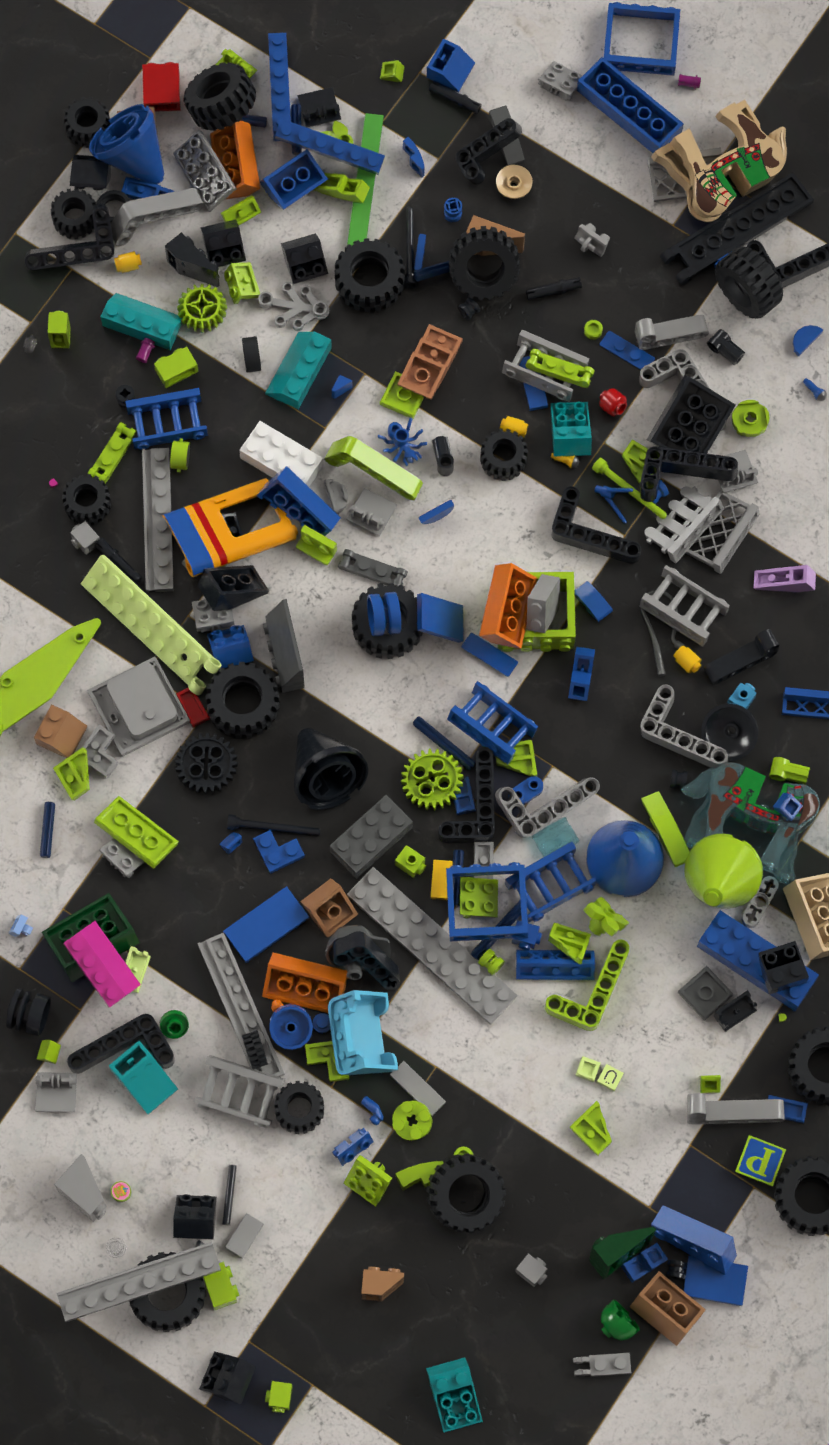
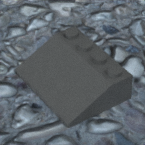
[263,599,305,693]

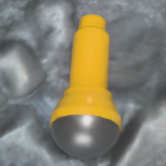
[551,453,579,468]

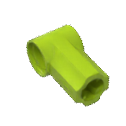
[769,757,810,785]

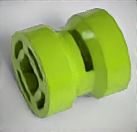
[478,948,505,976]

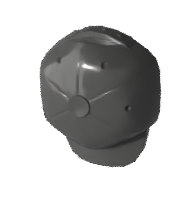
[325,925,391,980]

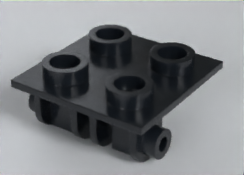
[297,87,341,127]

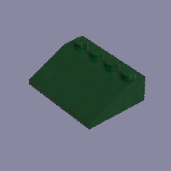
[42,893,140,982]
[589,1227,656,1279]

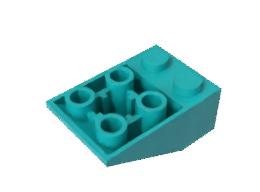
[550,402,592,456]
[109,1041,178,1114]
[426,1357,483,1432]

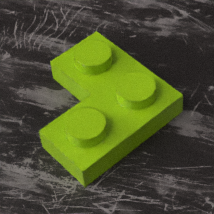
[305,1041,349,1082]

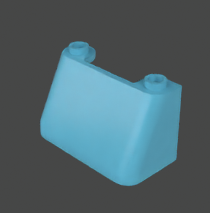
[328,990,398,1075]

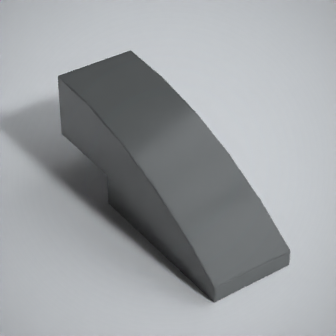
[489,105,525,166]

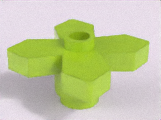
[583,897,629,936]

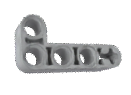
[635,315,709,350]

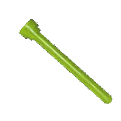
[592,458,667,519]

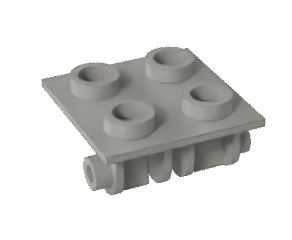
[538,61,582,101]
[719,450,759,493]
[346,488,397,536]
[192,599,235,633]
[99,839,144,878]
[35,1072,77,1112]

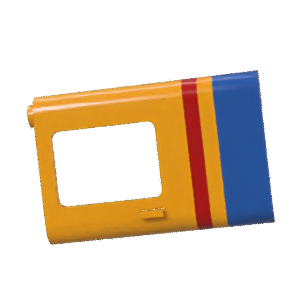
[162,478,298,577]

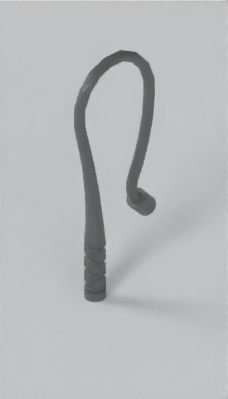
[640,590,684,677]

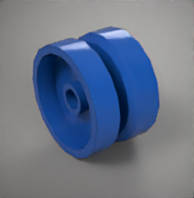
[367,592,401,636]
[269,1004,313,1050]

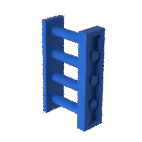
[125,388,208,450]
[447,681,538,765]
[505,842,596,923]

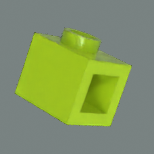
[395,845,426,878]
[265,1381,293,1413]

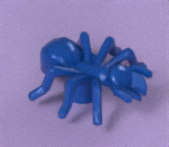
[378,418,427,466]

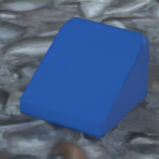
[332,375,352,399]
[773,793,803,821]
[219,832,242,854]

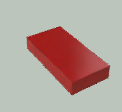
[176,688,210,728]

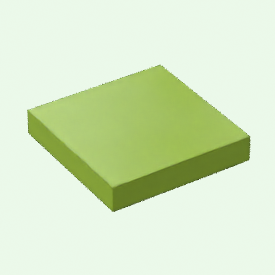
[380,371,424,419]

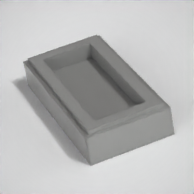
[225,1213,264,1259]

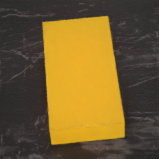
[431,860,453,900]

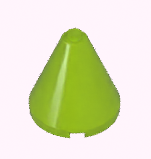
[684,834,763,909]

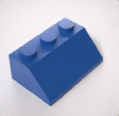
[260,149,328,210]

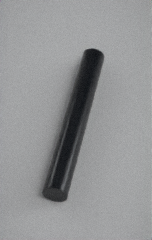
[222,1165,237,1225]

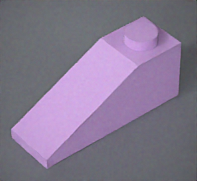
[754,565,816,592]

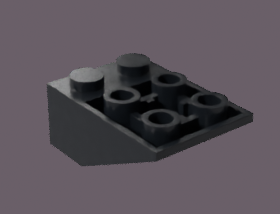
[165,232,220,287]

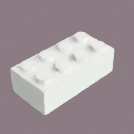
[239,421,323,487]

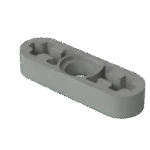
[742,876,779,928]

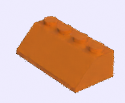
[210,121,260,199]
[479,563,537,649]
[262,952,347,1013]

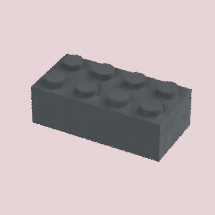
[330,795,413,879]

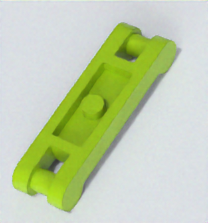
[525,349,595,388]
[88,422,137,484]

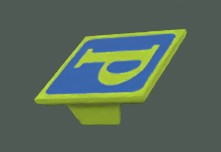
[735,1135,786,1186]

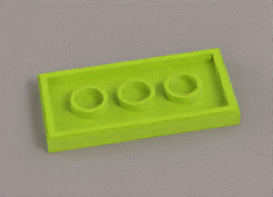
[94,796,179,869]

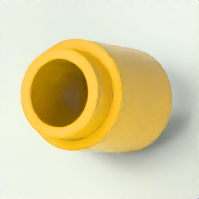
[114,251,142,273]
[500,416,528,438]
[673,645,702,673]

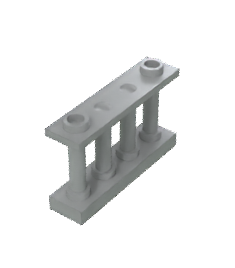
[502,330,589,402]
[639,565,730,647]
[194,1055,285,1128]

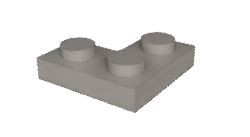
[83,724,119,778]

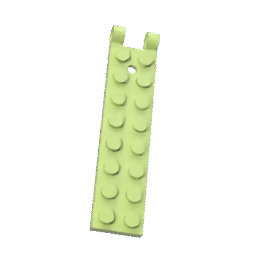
[81,555,222,695]

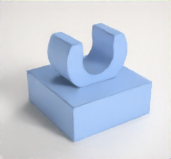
[9,914,33,937]

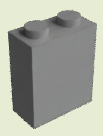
[527,574,560,633]

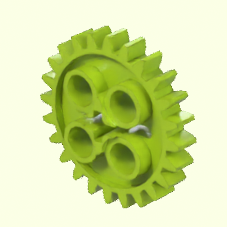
[401,748,464,810]

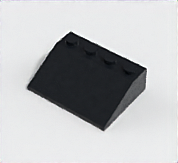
[646,375,736,453]

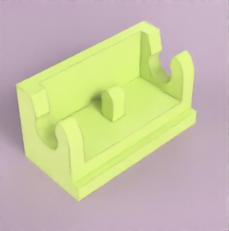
[125,946,151,993]

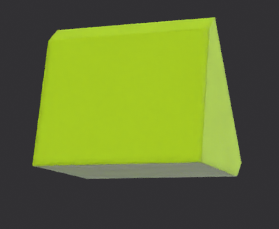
[37,1040,61,1064]
[699,1075,721,1093]

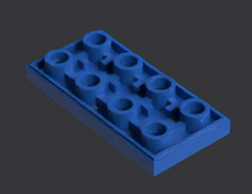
[223,886,309,963]

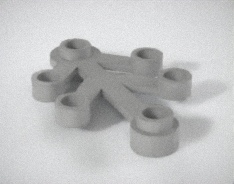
[258,282,329,331]

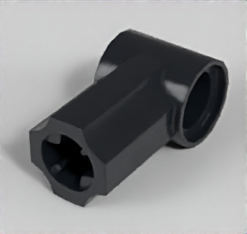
[707,329,745,365]
[432,436,454,476]

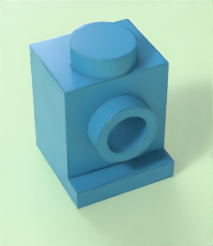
[727,683,757,709]

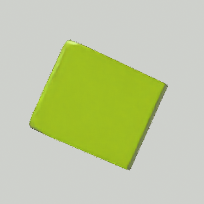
[380,60,404,82]

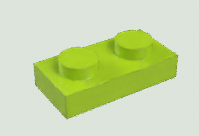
[221,195,261,225]

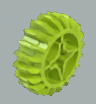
[177,283,227,333]

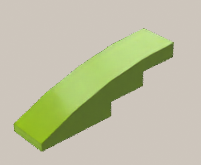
[641,791,689,867]

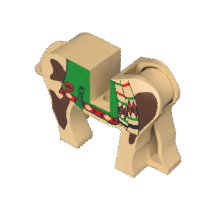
[651,99,787,222]

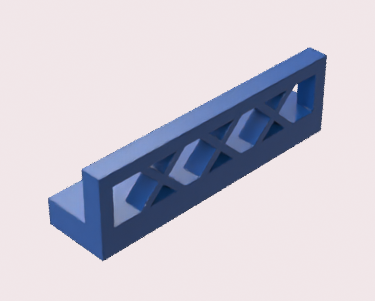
[782,687,829,719]
[516,950,595,980]

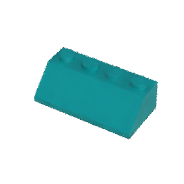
[101,293,183,351]
[265,332,332,410]

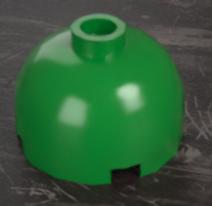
[601,1300,640,1341]

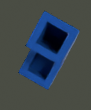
[568,647,595,701]

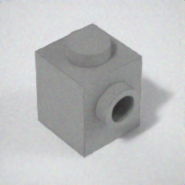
[70,521,100,555]
[515,1253,547,1287]

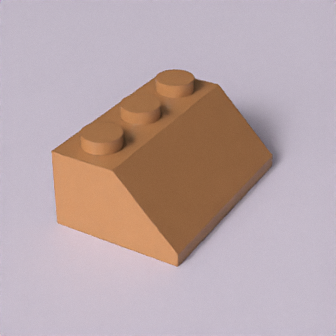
[630,1271,706,1346]

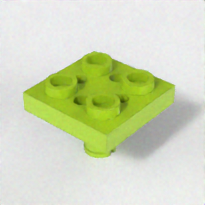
[343,1155,392,1207]

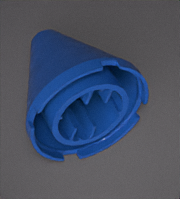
[89,104,165,184]
[586,820,664,897]

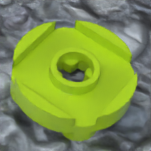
[732,400,770,437]
[392,1101,433,1141]

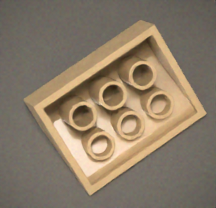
[783,873,829,960]

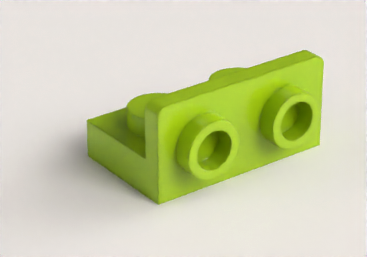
[224,262,260,304]
[296,525,337,565]

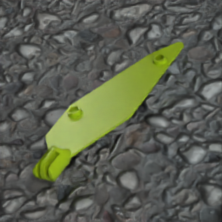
[0,618,101,736]

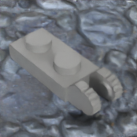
[573,1353,631,1377]

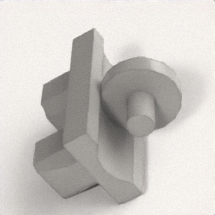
[575,223,610,257]

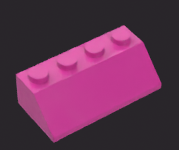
[63,921,141,1008]

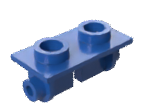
[332,1128,374,1166]

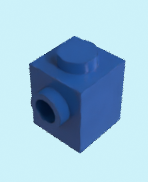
[512,920,542,950]

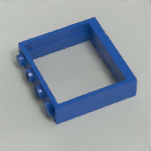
[604,2,681,76]
[446,862,528,942]

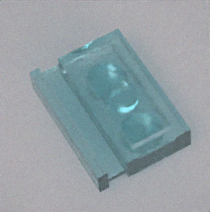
[532,817,579,857]

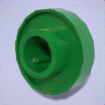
[159,1010,189,1039]

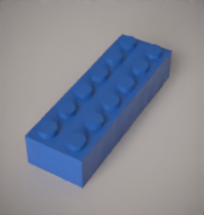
[577,57,684,153]
[697,910,819,1011]

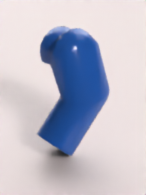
[361,1096,384,1125]

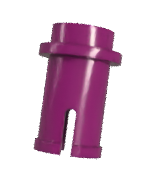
[678,74,701,90]
[136,338,155,363]

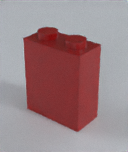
[142,62,181,112]

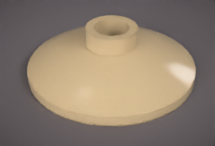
[496,165,532,199]

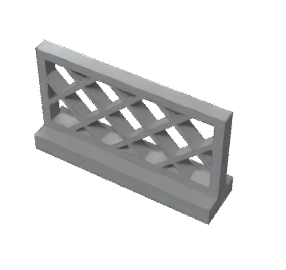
[647,147,722,202]
[686,490,760,574]

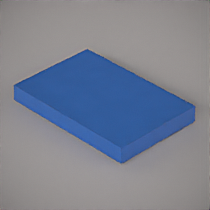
[417,593,464,643]
[683,1256,748,1306]

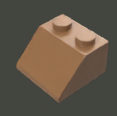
[34,704,87,758]
[300,878,358,938]

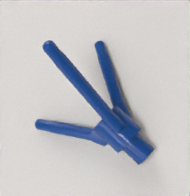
[595,485,636,524]

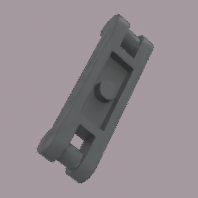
[338,549,408,587]

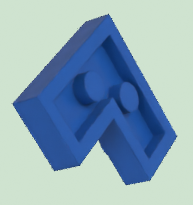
[253,830,305,874]

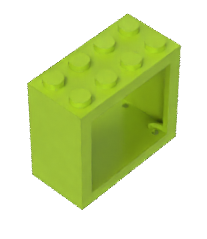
[498,572,576,652]

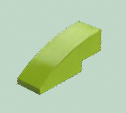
[313,173,370,203]
[395,1161,443,1191]

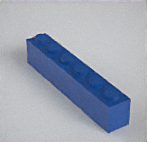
[268,33,291,141]
[275,119,385,175]

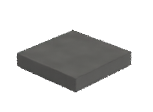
[678,966,733,1021]

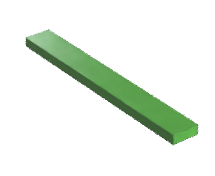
[347,113,384,246]

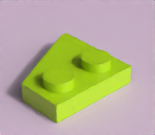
[622,439,656,484]
[495,740,537,777]
[53,747,90,801]
[548,923,591,964]
[570,1101,612,1156]

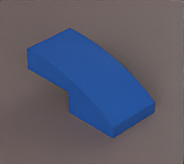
[403,137,425,178]
[574,581,613,622]
[621,1243,668,1283]

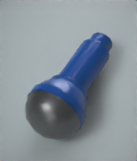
[803,378,827,401]

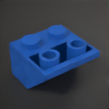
[427,39,475,93]
[207,625,254,669]

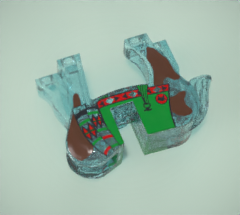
[682,762,820,885]

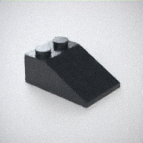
[198,565,269,611]

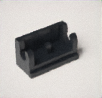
[714,990,757,1032]

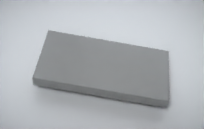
[173,130,237,211]

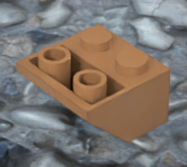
[361,1267,404,1301]

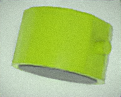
[170,438,190,472]

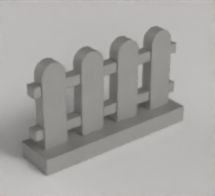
[644,486,724,563]

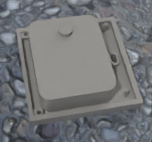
[87,657,190,757]

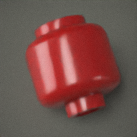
[599,388,627,416]

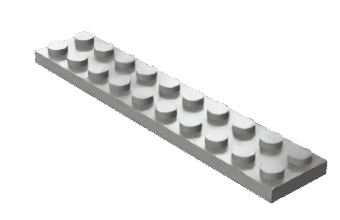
[347,867,517,1025]

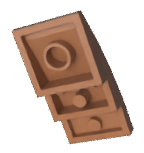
[397,324,463,399]

